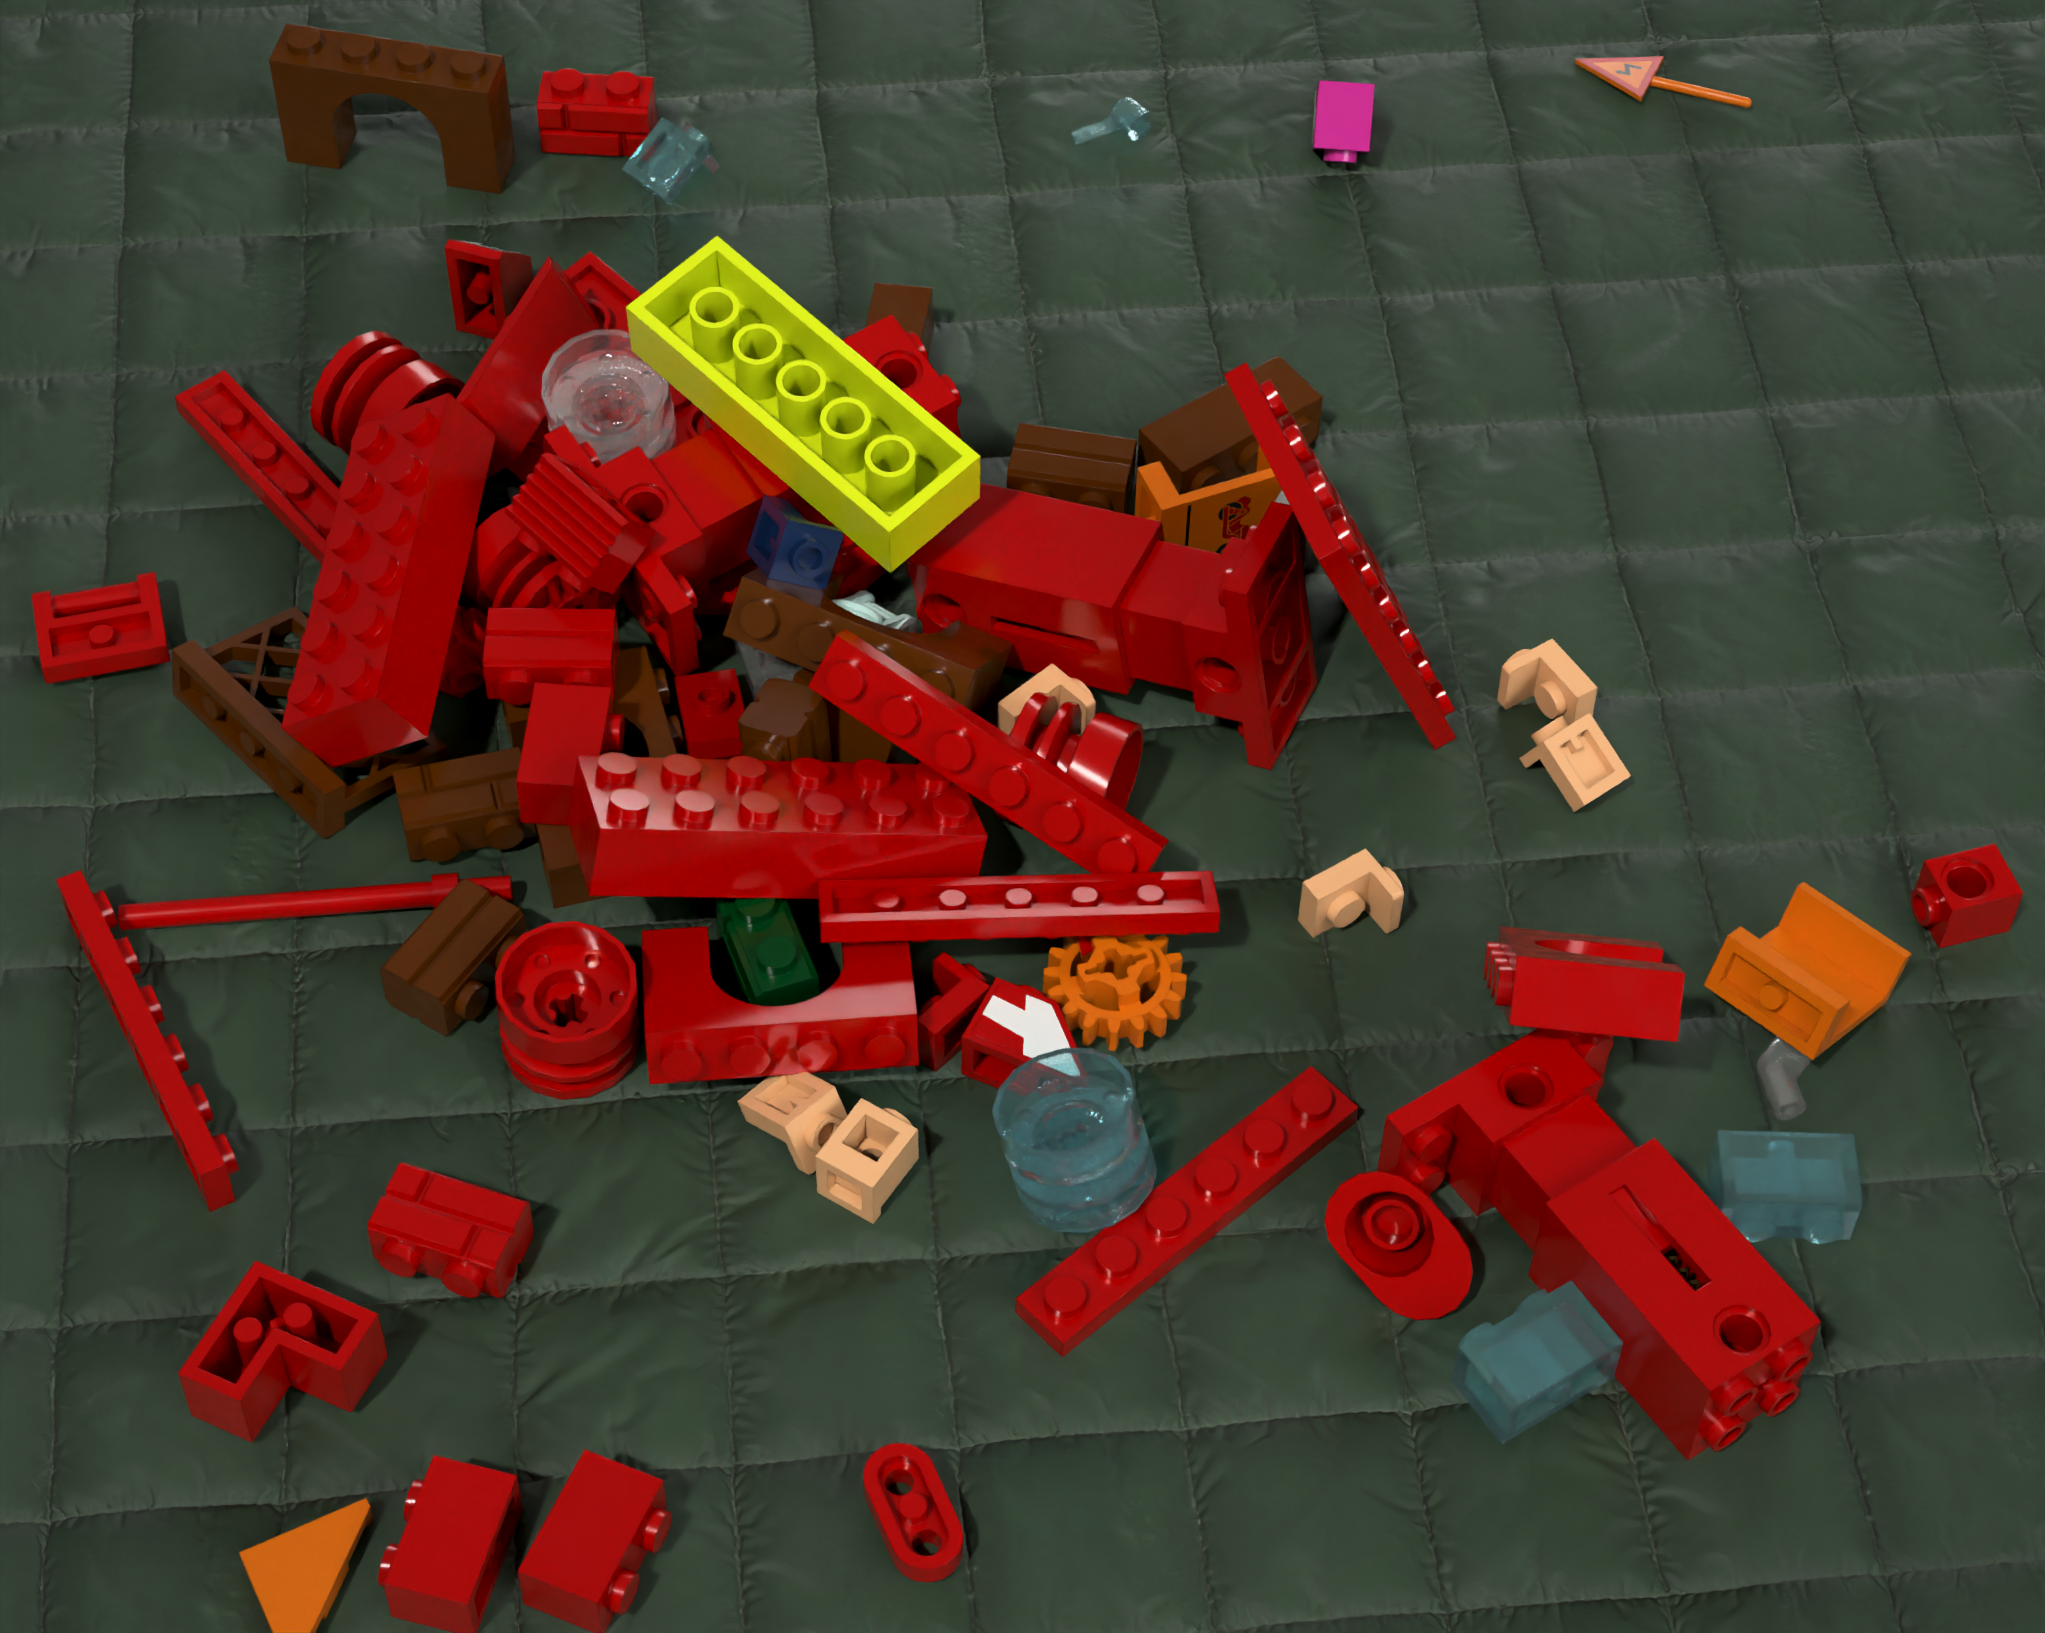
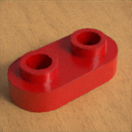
[863,1443,963,1583]

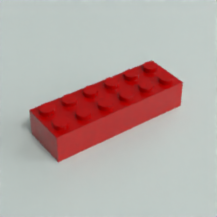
[281,393,496,768]
[567,752,988,899]

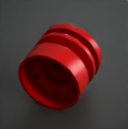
[310,331,465,456]
[461,506,621,616]
[994,692,1144,823]
[495,921,640,1100]

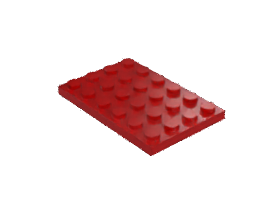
[1224,362,1456,750]

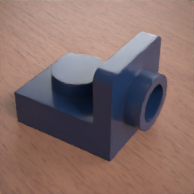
[746,494,843,590]

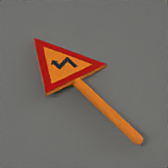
[1575,56,1752,108]

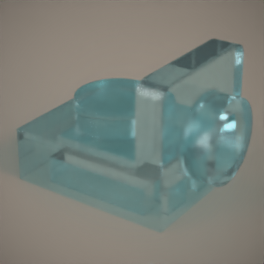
[622,117,720,205]

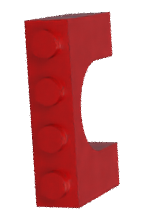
[642,926,919,1085]
[1483,926,1685,1042]

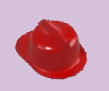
[1324,1171,1473,1320]

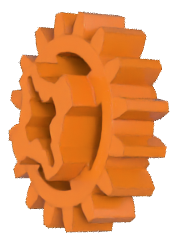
[1043,934,1187,1051]

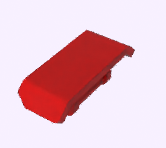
[456,256,599,479]

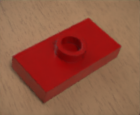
[674,669,745,759]

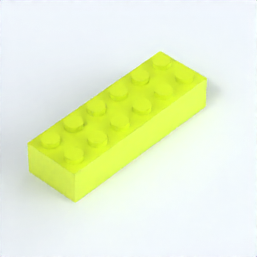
[626,236,980,573]

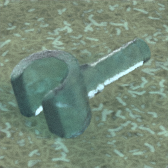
[1071,97,1151,145]

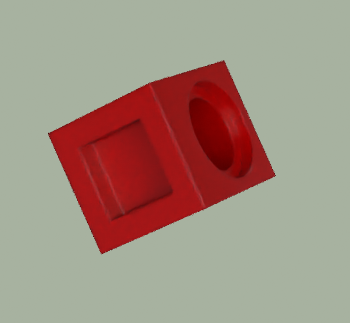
[1911,843,2023,949]

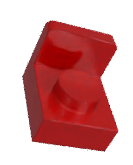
[917,952,990,1072]

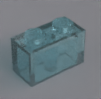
[1706,1130,1863,1244]
[1451,1280,1623,1444]

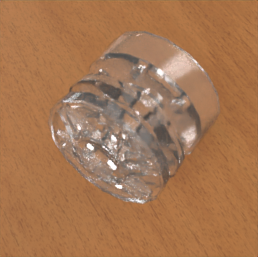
[541,330,677,465]

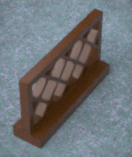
[172,606,447,839]

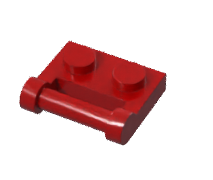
[32,571,171,684]

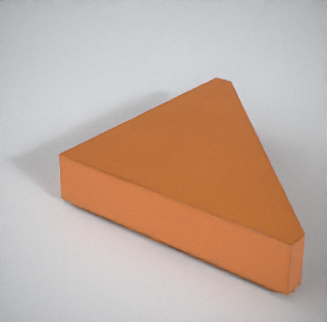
[239,1498,373,1633]

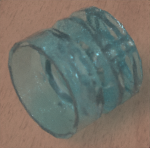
[992,1048,1157,1233]

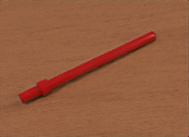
[118,873,513,931]

